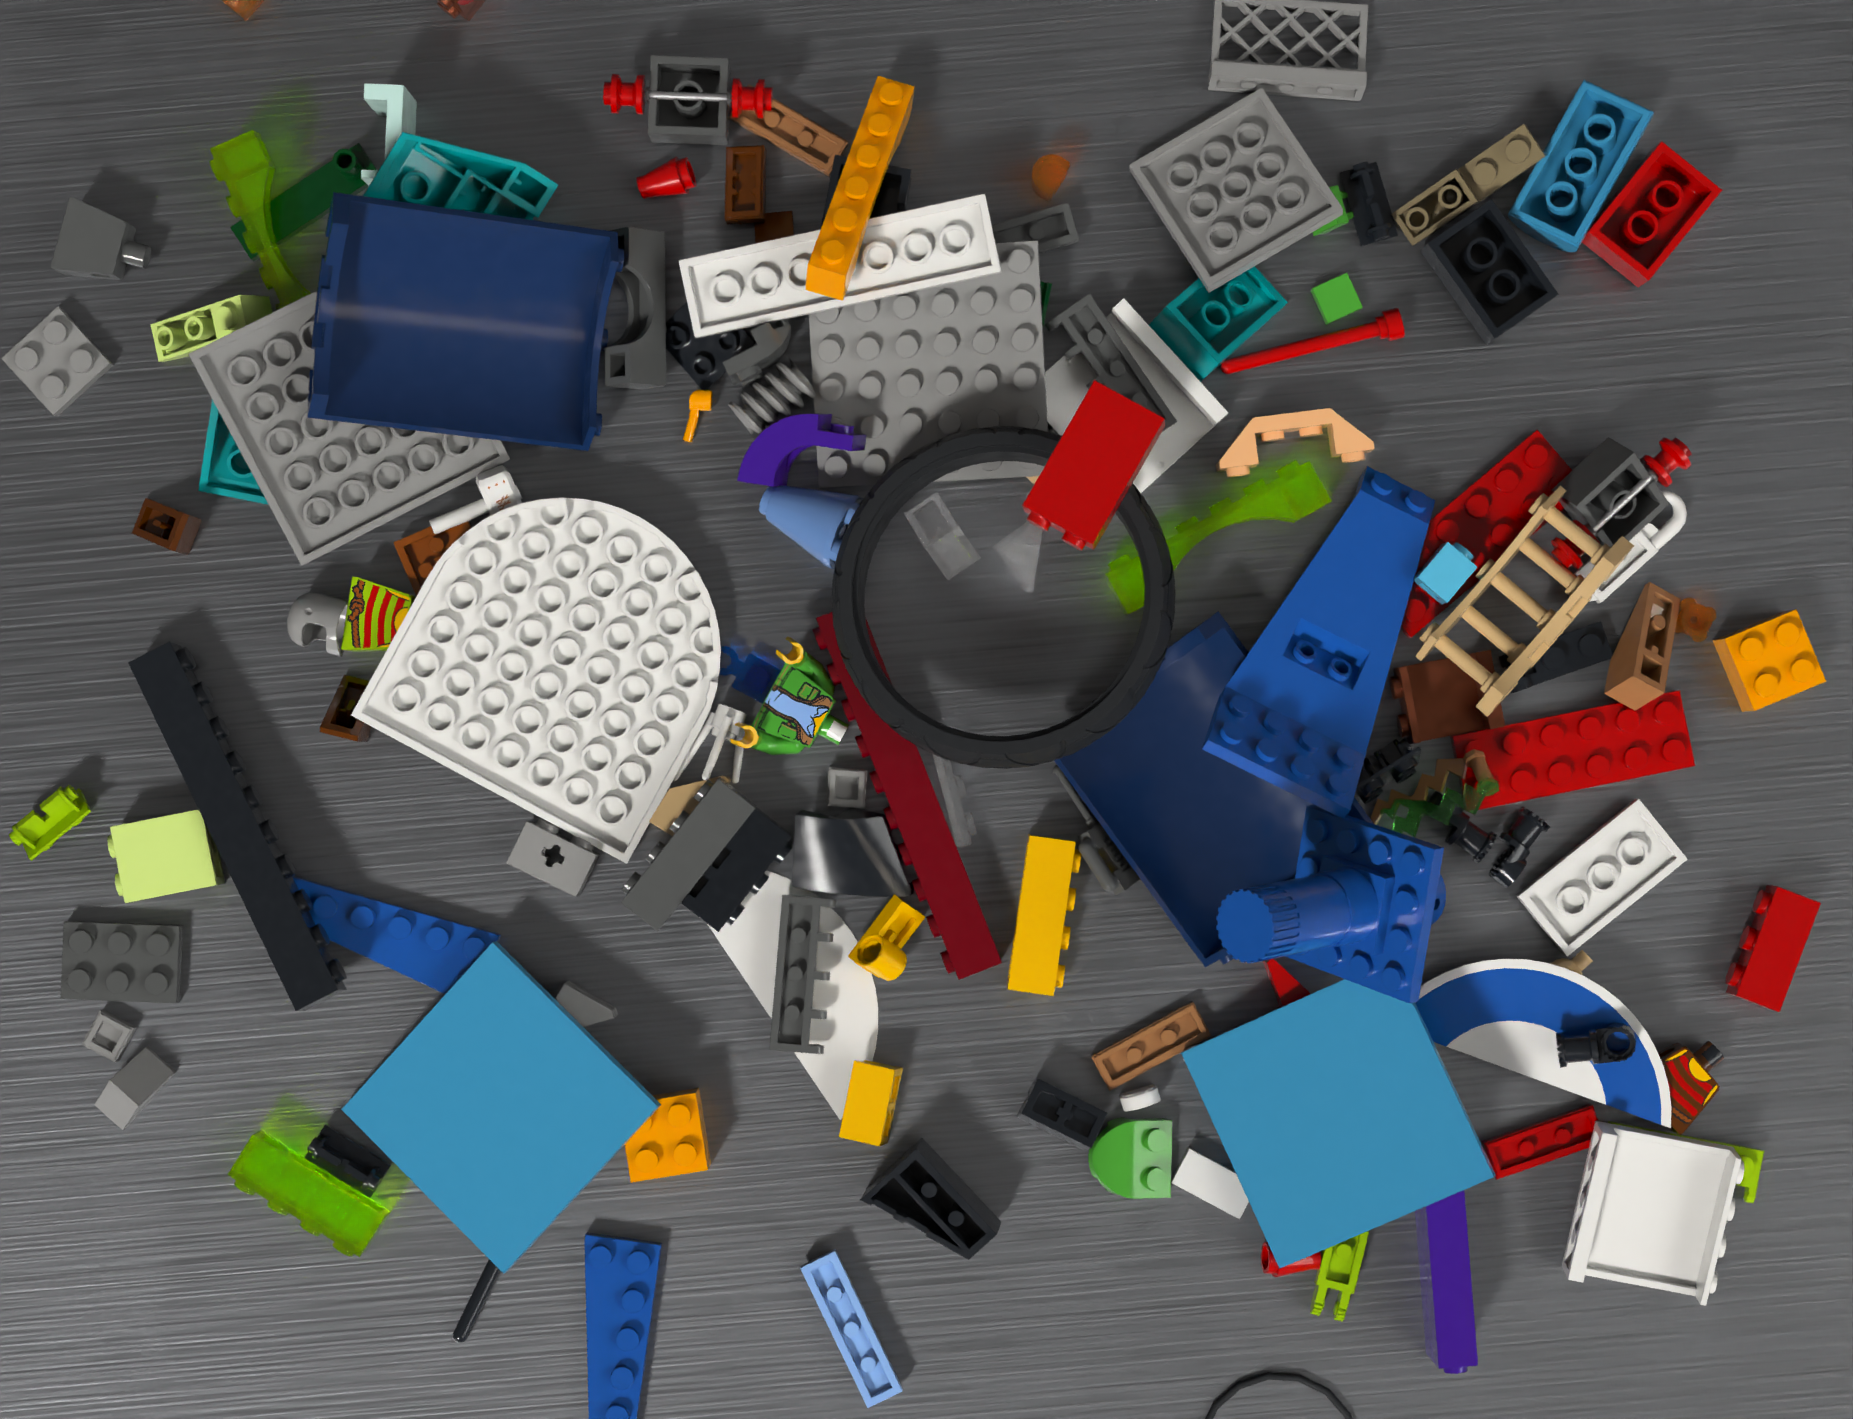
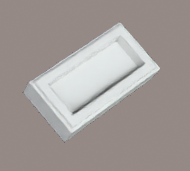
[1171,1147,1249,1219]

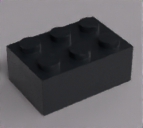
[1421,199,1559,345]

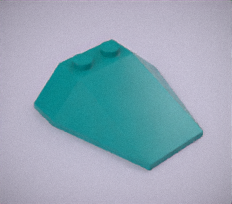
[363,132,558,220]

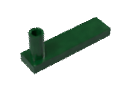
[230,143,377,262]

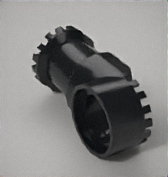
[1423,791,1497,863]
[1489,806,1550,888]
[1556,1023,1636,1068]

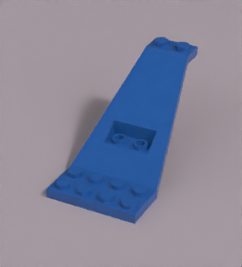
[1202,466,1436,819]

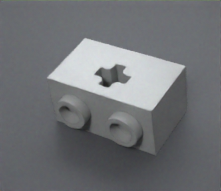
[506,817,600,897]

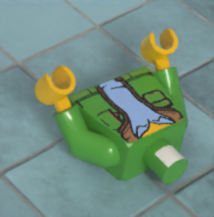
[730,637,849,755]

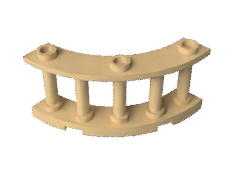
[1415,486,1634,717]

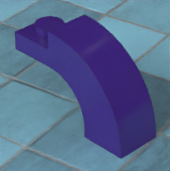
[737,413,867,487]

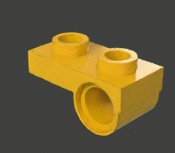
[848,894,925,981]

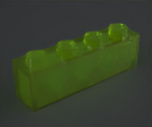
[228,1130,391,1257]

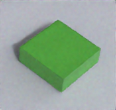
[1310,273,1363,325]

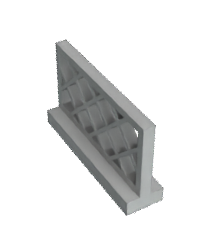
[1207,0,1368,101]

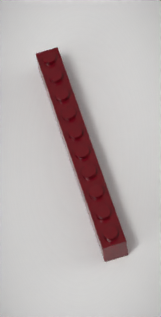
[812,612,1002,980]

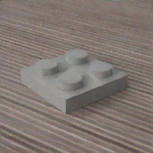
[1,307,114,417]

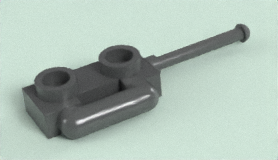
[1053,765,1140,895]

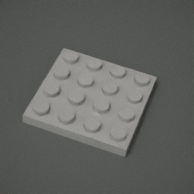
[1129,88,1343,293]

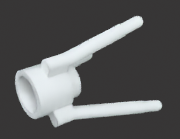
[673,704,747,784]

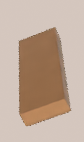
[729,84,849,177]
[1091,1001,1211,1091]

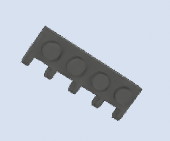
[1045,294,1177,432]
[769,894,837,1054]

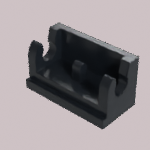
[1016,1079,1108,1151]

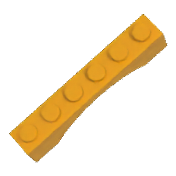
[805,76,915,301]

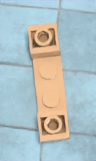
[1216,408,1374,477]

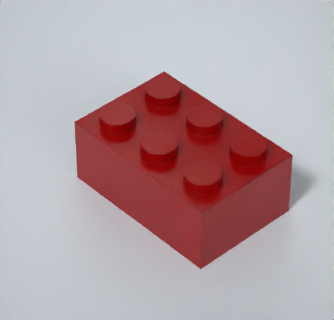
[1582,141,1722,288]

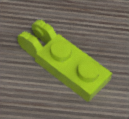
[1310,1231,1369,1321]

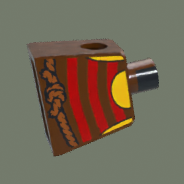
[1658,1041,1724,1135]

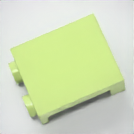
[107,809,225,903]

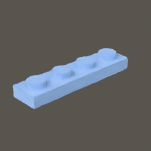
[800,1249,903,1408]

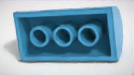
[1508,80,1654,252]

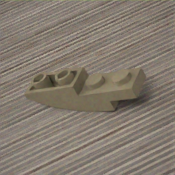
[1391,124,1546,246]

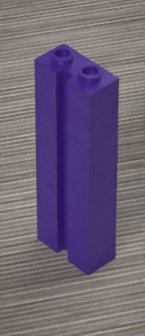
[1415,1190,1478,1374]

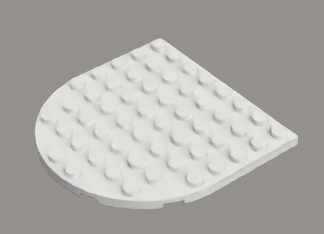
[351,497,721,864]

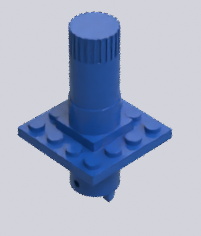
[1216,805,1446,1003]

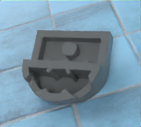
[722,319,791,387]

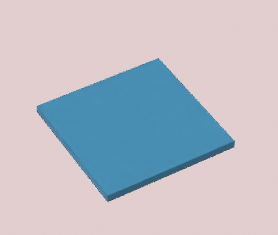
[341,941,661,1274]
[1181,979,1496,1269]

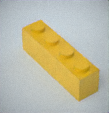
[1007,834,1081,996]

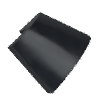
[792,807,914,897]

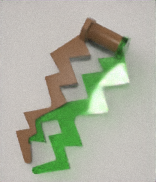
[1370,749,1499,838]

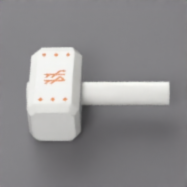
[429,465,522,534]

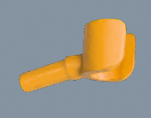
[682,390,712,442]

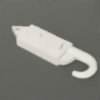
[1569,490,1687,603]

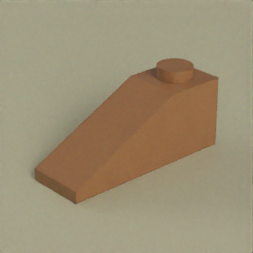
[1604,582,1681,710]

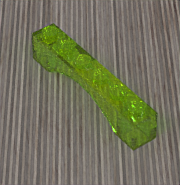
[209,130,311,310]
[1104,459,1332,616]

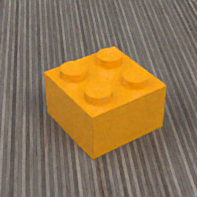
[1713,609,1826,712]
[625,1088,711,1183]

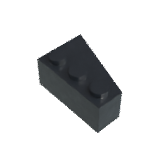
[681,807,793,932]
[860,1138,1001,1260]

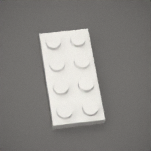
[1516,799,1688,956]

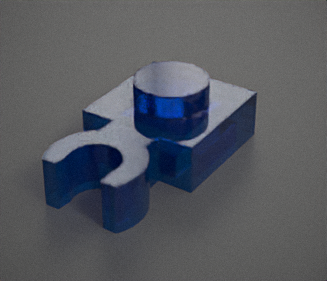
[719,646,781,704]

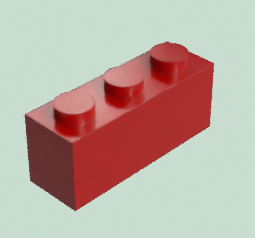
[1725,885,1821,1012]

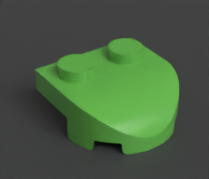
[1088,1117,1172,1199]

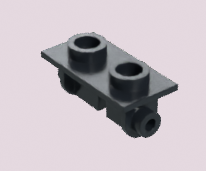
[1339,161,1398,247]
[305,1125,391,1198]

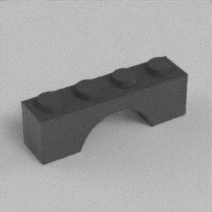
[605,227,667,390]

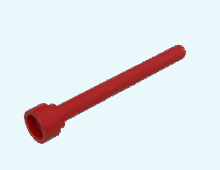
[1220,308,1405,374]

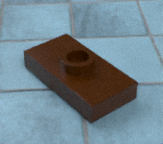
[725,145,767,225]

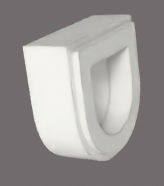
[1119,1084,1161,1112]

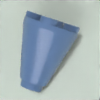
[759,485,864,569]

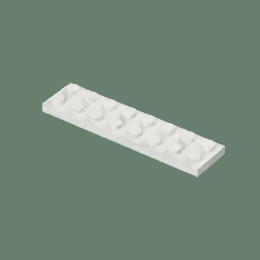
[678,194,1002,338]

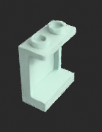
[361,83,417,186]

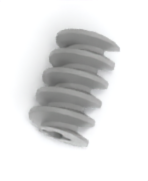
[728,358,816,436]

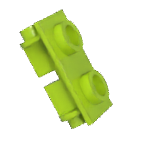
[9,785,91,861]

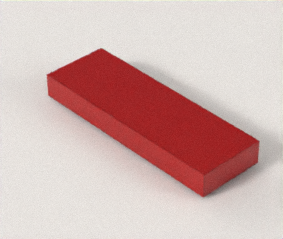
[1481,1104,1598,1180]

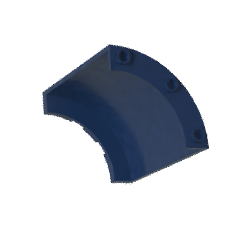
[307,192,624,451]
[1054,611,1374,968]

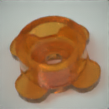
[1675,598,1716,642]

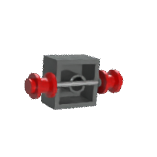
[603,55,773,145]
[1551,437,1691,570]

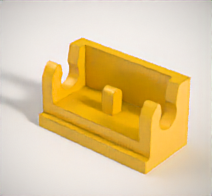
[839,1060,903,1146]

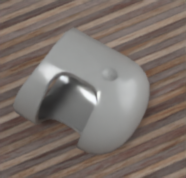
[287,592,348,657]

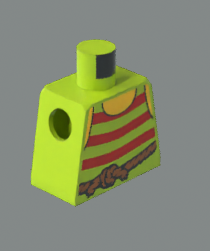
[341,576,416,652]

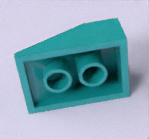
[1149,266,1288,382]
[198,400,268,504]

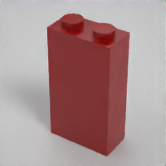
[1022,380,1165,551]

